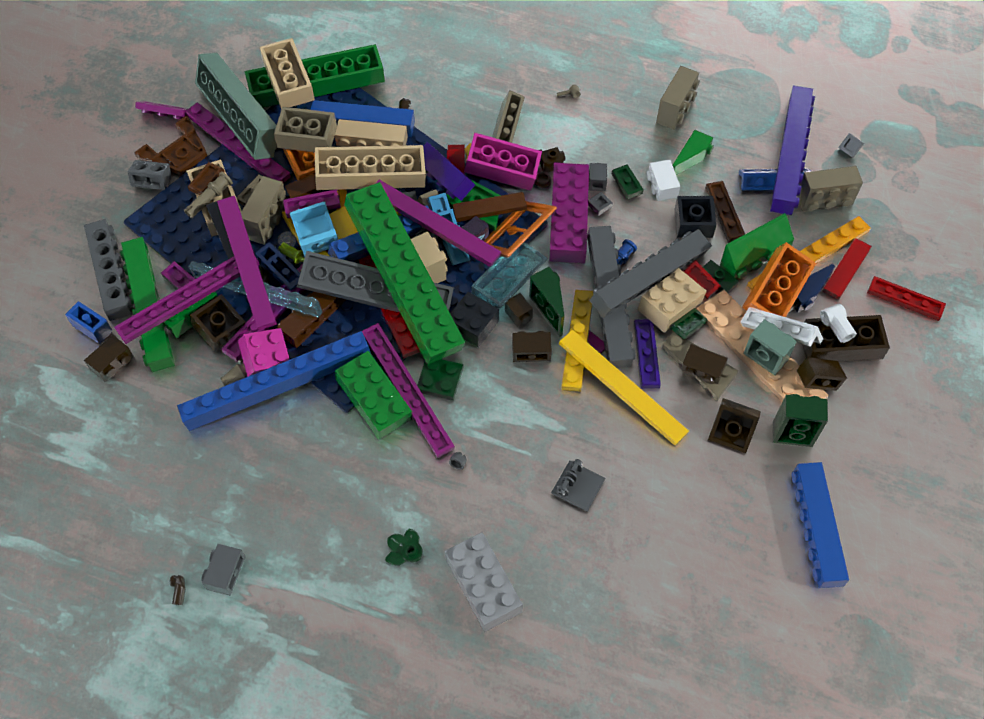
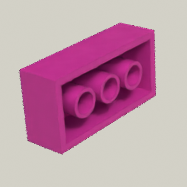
[464,132,542,191]

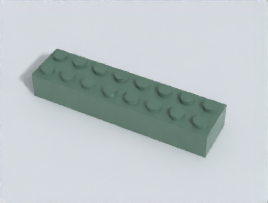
[195,53,277,160]

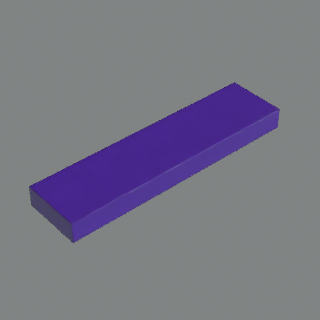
[634,319,661,389]

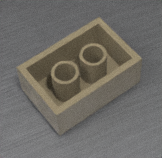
[656,66,700,130]
[274,107,337,152]
[797,166,863,211]
[241,176,287,245]

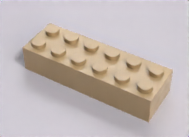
[315,145,426,190]

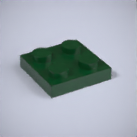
[417,359,464,401]

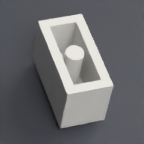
[646,159,680,201]

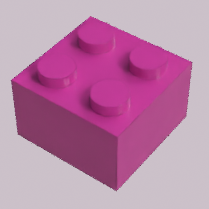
[238,328,290,377]

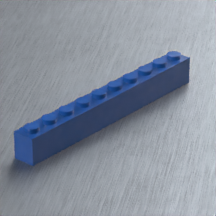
[177,331,371,431]

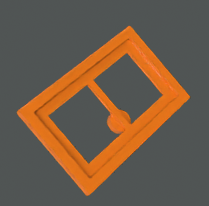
[484,201,557,258]

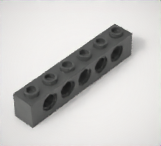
[84,219,133,321]

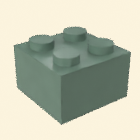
[743,319,797,375]

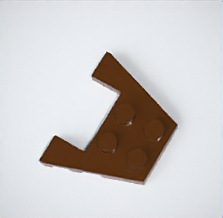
[134,115,208,176]

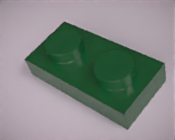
[611,164,644,200]

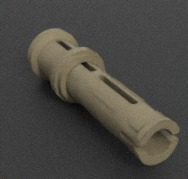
[184,171,233,218]

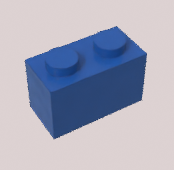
[65,301,113,344]

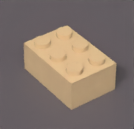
[637,268,706,333]

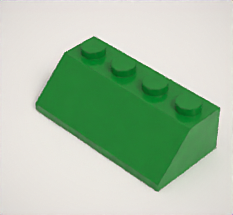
[719,213,794,279]

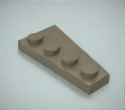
[662,331,738,401]

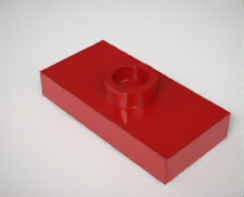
[683,260,721,300]

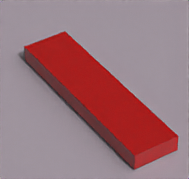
[822,238,872,300]
[867,276,946,321]

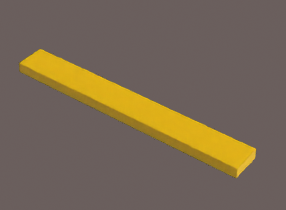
[559,330,689,446]

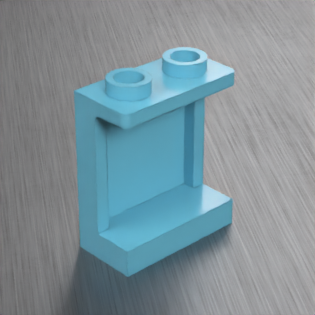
[290,202,338,256]

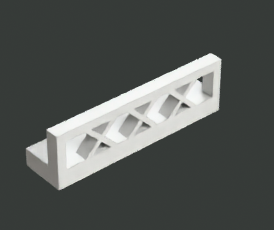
[741,307,823,347]

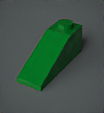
[672,130,714,175]

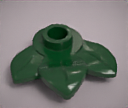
[385,529,423,566]

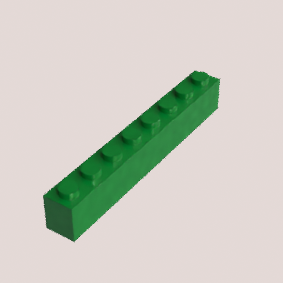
[120,237,175,372]

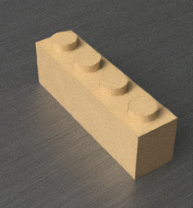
[335,119,408,147]

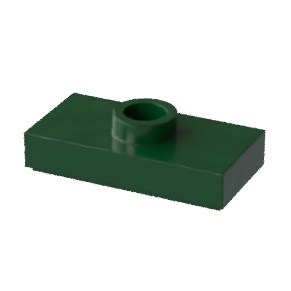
[703,260,739,293]
[670,308,707,340]

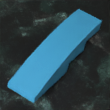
[427,193,470,265]

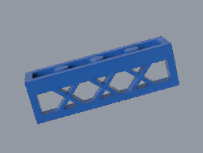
[739,168,811,190]

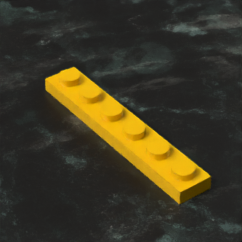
[562,289,594,392]

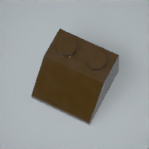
[708,398,761,453]

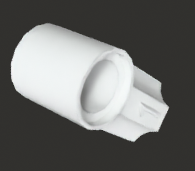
[820,304,857,343]

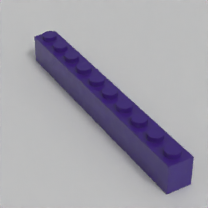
[770,85,815,215]

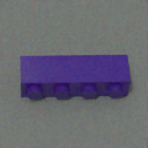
[423,142,475,201]

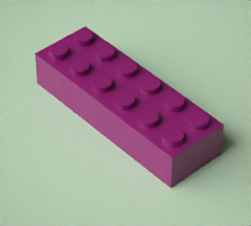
[549,163,589,264]

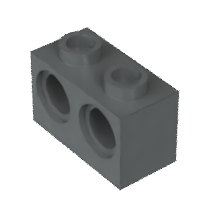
[128,160,171,190]

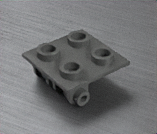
[551,459,606,512]

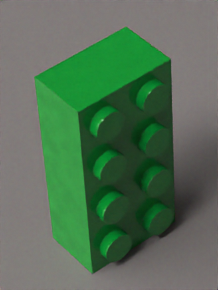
[335,351,412,440]

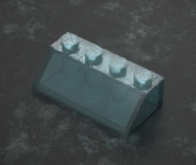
[472,242,548,308]

